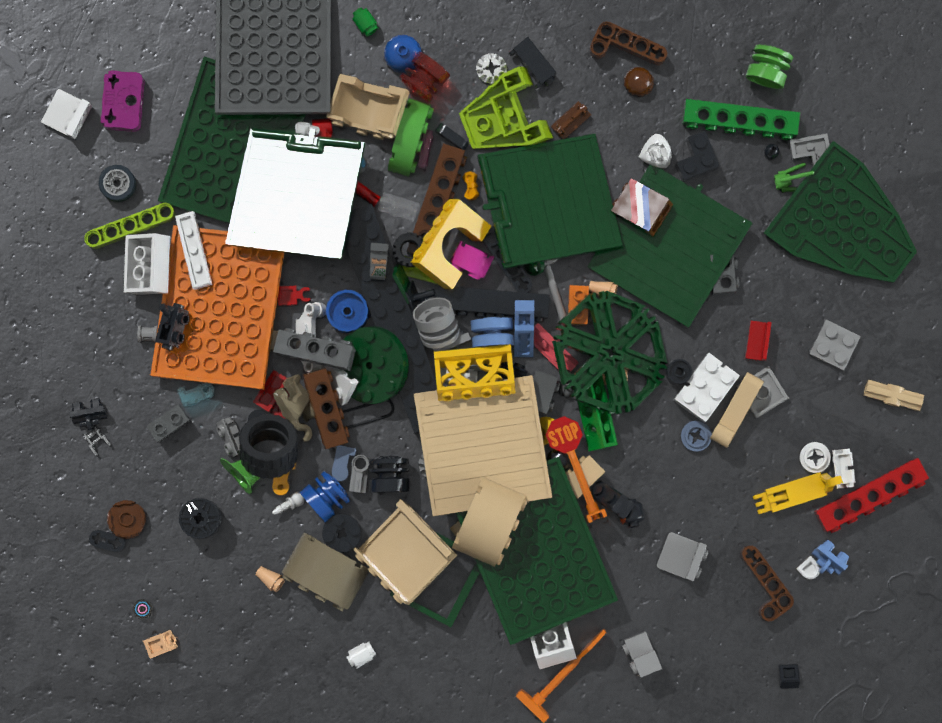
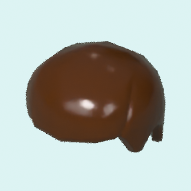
[624,67,654,97]

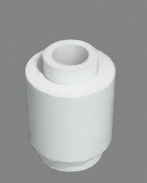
[347,642,376,668]

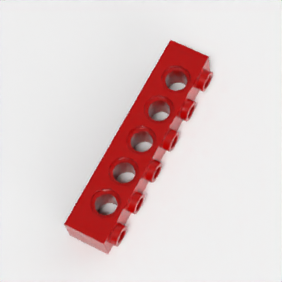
[814,458,929,533]

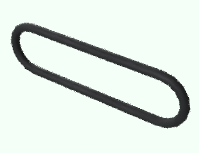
[330,400,394,430]

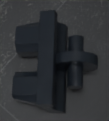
[69,398,107,431]

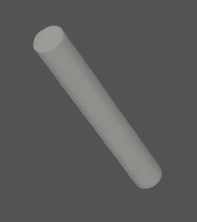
[544,265,566,320]

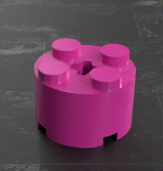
[450,240,494,280]

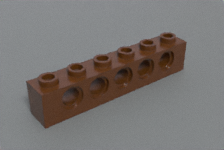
[406,143,467,255]

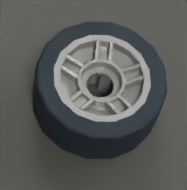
[98,165,136,202]

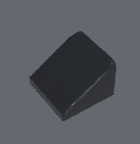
[779,664,800,689]

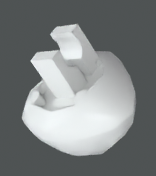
[639,134,672,168]

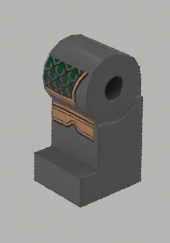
[370,243,389,280]

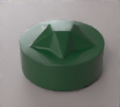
[525,261,545,276]

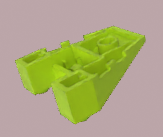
[459,66,553,149]

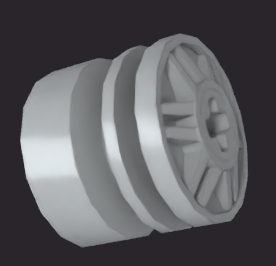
[413,298,460,349]

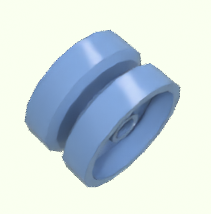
[471,317,514,348]

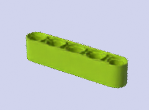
[84,203,176,249]

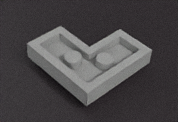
[789,134,829,166]

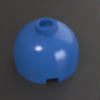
[384,35,422,73]

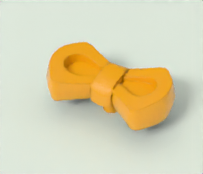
[462,171,479,200]

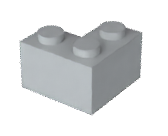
[622,631,662,678]

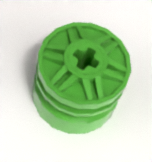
[745,44,793,89]

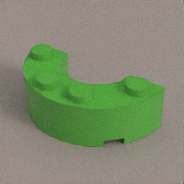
[388,98,434,177]

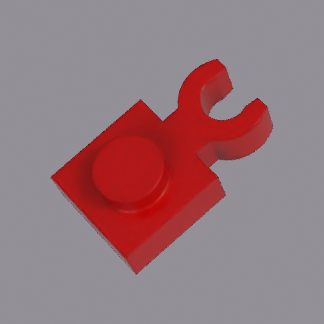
[278,285,311,306]

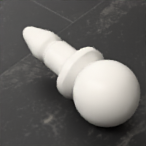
[272,491,305,514]

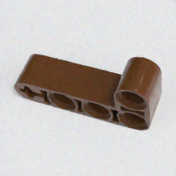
[589,21,667,65]
[740,546,794,621]

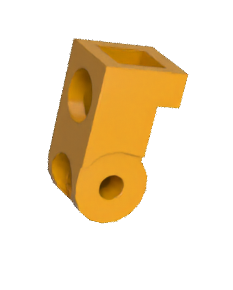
[272,462,297,495]

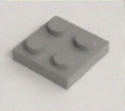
[809,320,861,371]

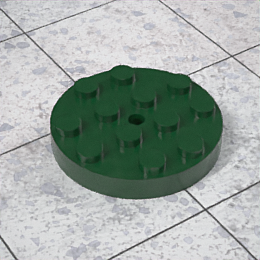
[336,326,409,404]

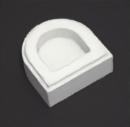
[796,556,820,579]

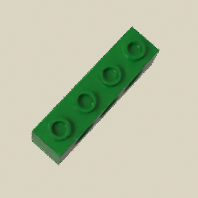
[576,375,618,452]

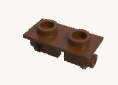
[551,101,591,139]

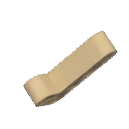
[710,372,764,448]

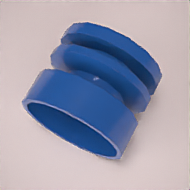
[300,471,350,522]

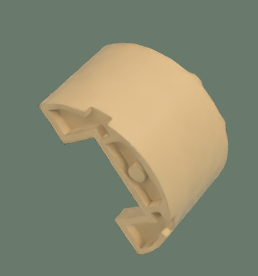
[326,74,410,140]
[452,477,527,567]

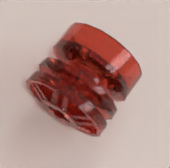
[399,52,450,102]

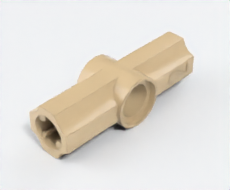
[863,380,924,411]

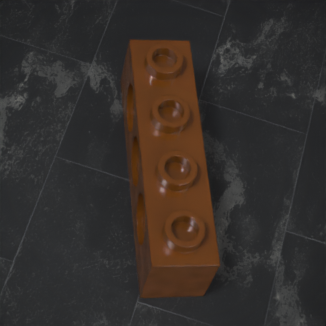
[302,368,350,449]

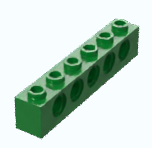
[682,99,800,140]

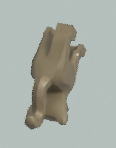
[273,374,315,442]

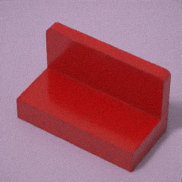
[745,320,772,361]

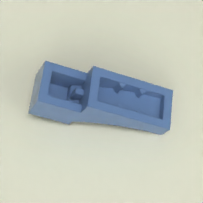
[514,300,534,357]

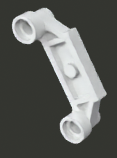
[296,302,326,372]

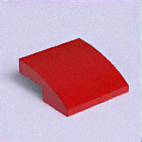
[253,370,290,418]

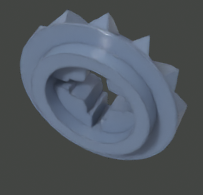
[681,421,712,452]

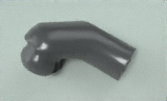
[559,370,572,398]

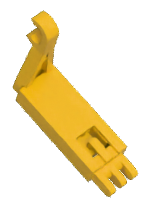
[753,472,843,514]

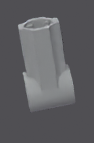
[349,455,370,493]

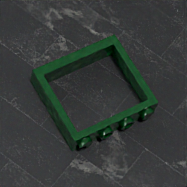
[389,532,480,627]

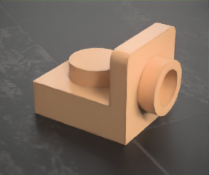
[143,630,178,659]

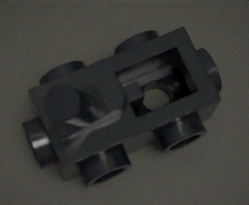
[155,303,190,351]

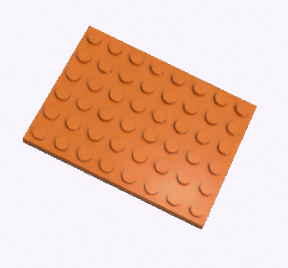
[150,225,284,390]

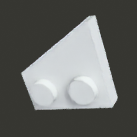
[325,366,358,406]

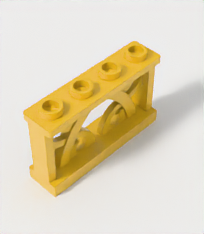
[434,344,516,401]

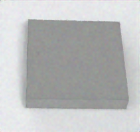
[736,366,789,418]

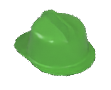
[220,458,260,494]

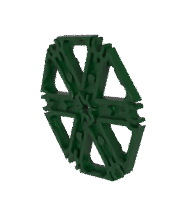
[552,291,668,415]

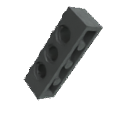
[273,328,356,372]

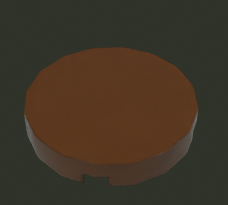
[107,500,146,539]

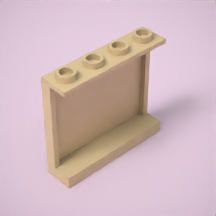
[353,499,457,605]

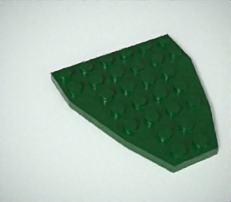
[763,141,917,282]

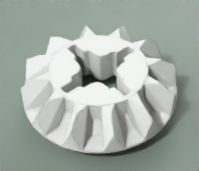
[476,53,507,84]
[800,442,831,473]

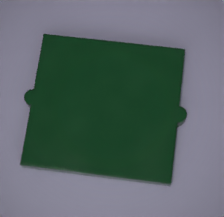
[392,263,410,304]

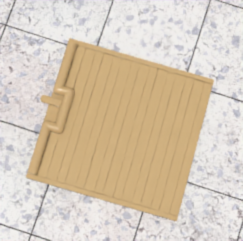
[414,375,552,516]

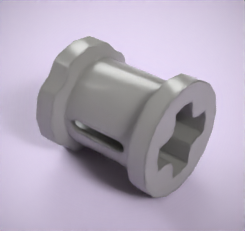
[137,325,158,343]

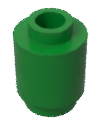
[352,7,379,37]

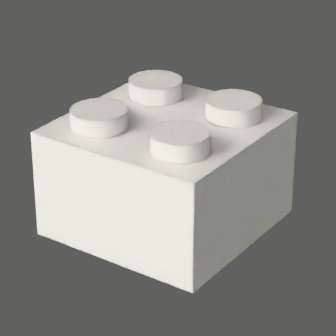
[530,622,577,669]

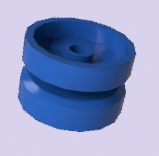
[326,290,369,334]

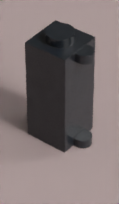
[508,37,556,89]

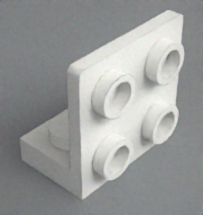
[41,89,92,139]

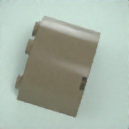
[281,532,369,611]

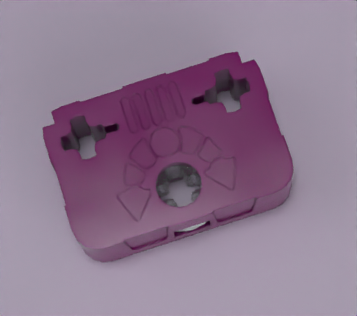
[101,70,145,132]

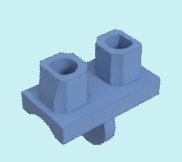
[811,540,849,575]

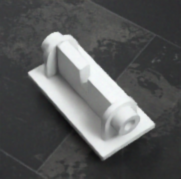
[832,448,856,489]

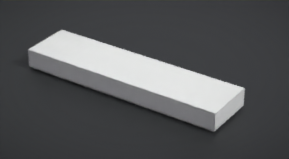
[175,211,213,290]

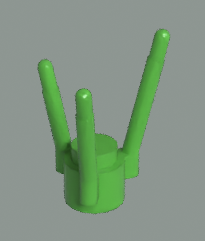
[774,163,814,192]

